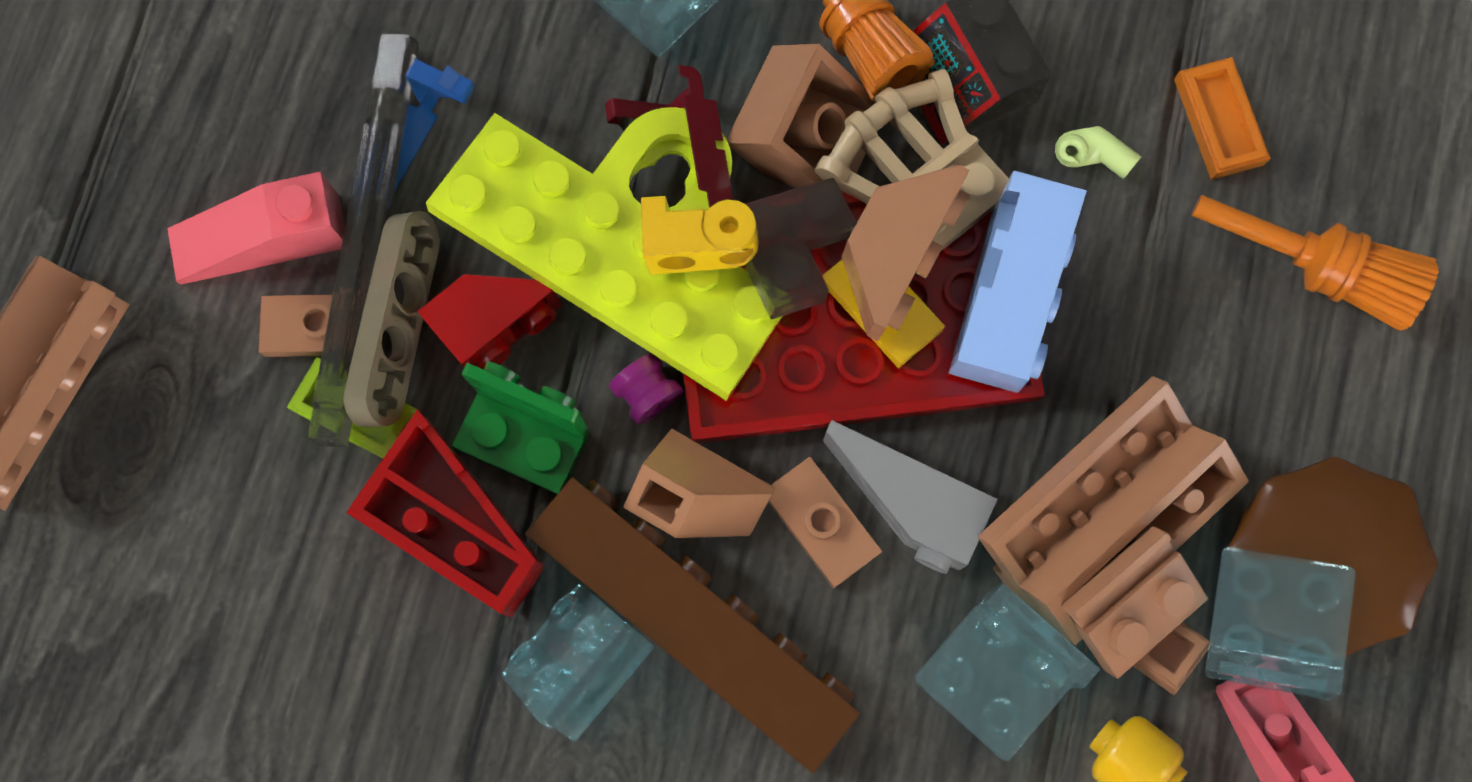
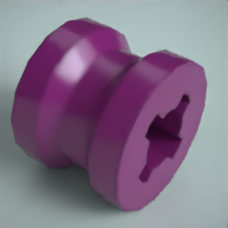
[609,353,684,426]

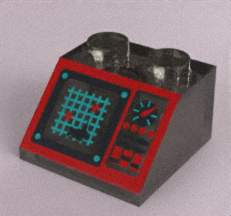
[913,0,1052,148]

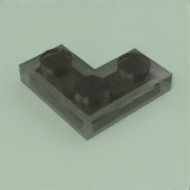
[745,178,857,320]

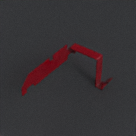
[605,65,733,210]

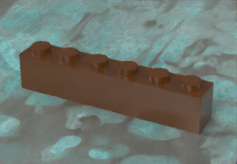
[525,477,860,774]

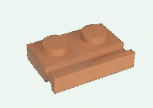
[1061,526,1208,679]

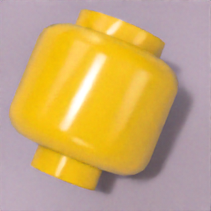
[1089,716,1188,782]

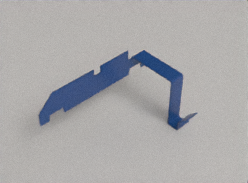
[352,59,475,227]

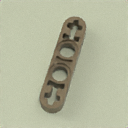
[343,211,440,428]

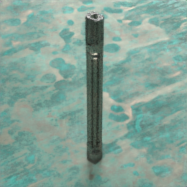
[308,34,419,448]

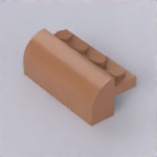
[0,256,130,511]
[977,376,1249,645]

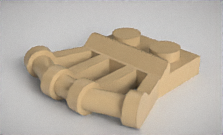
[814,69,1009,252]

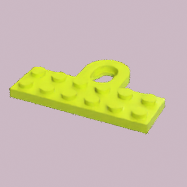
[426,107,792,401]

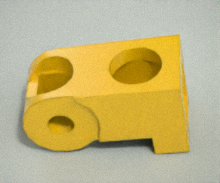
[641,196,759,275]

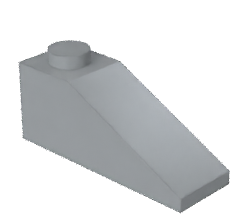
[823,420,998,574]

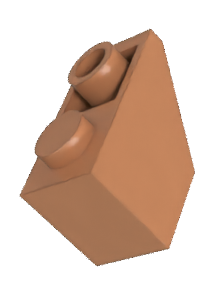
[623,429,775,538]

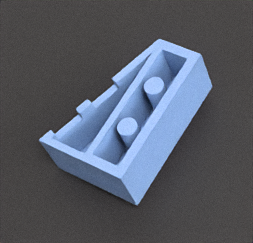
[948,171,1087,393]

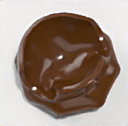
[1228,456,1438,661]

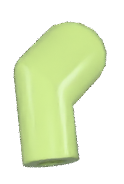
[1055,126,1142,179]

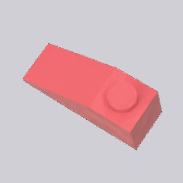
[167,171,349,285]
[1216,662,1355,782]

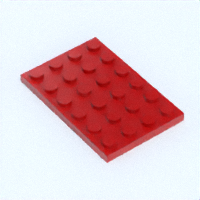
[683,172,1045,443]

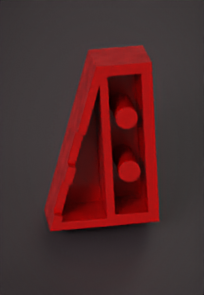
[346,409,545,618]

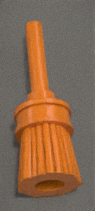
[819,0,935,102]
[1191,195,1439,331]

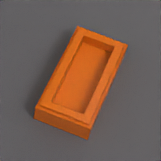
[1174,57,1271,180]

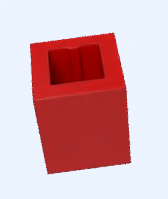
[417,274,562,370]

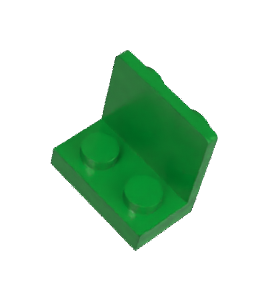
[452,362,591,495]

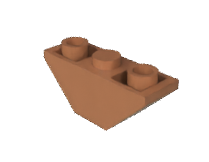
[842,164,970,341]

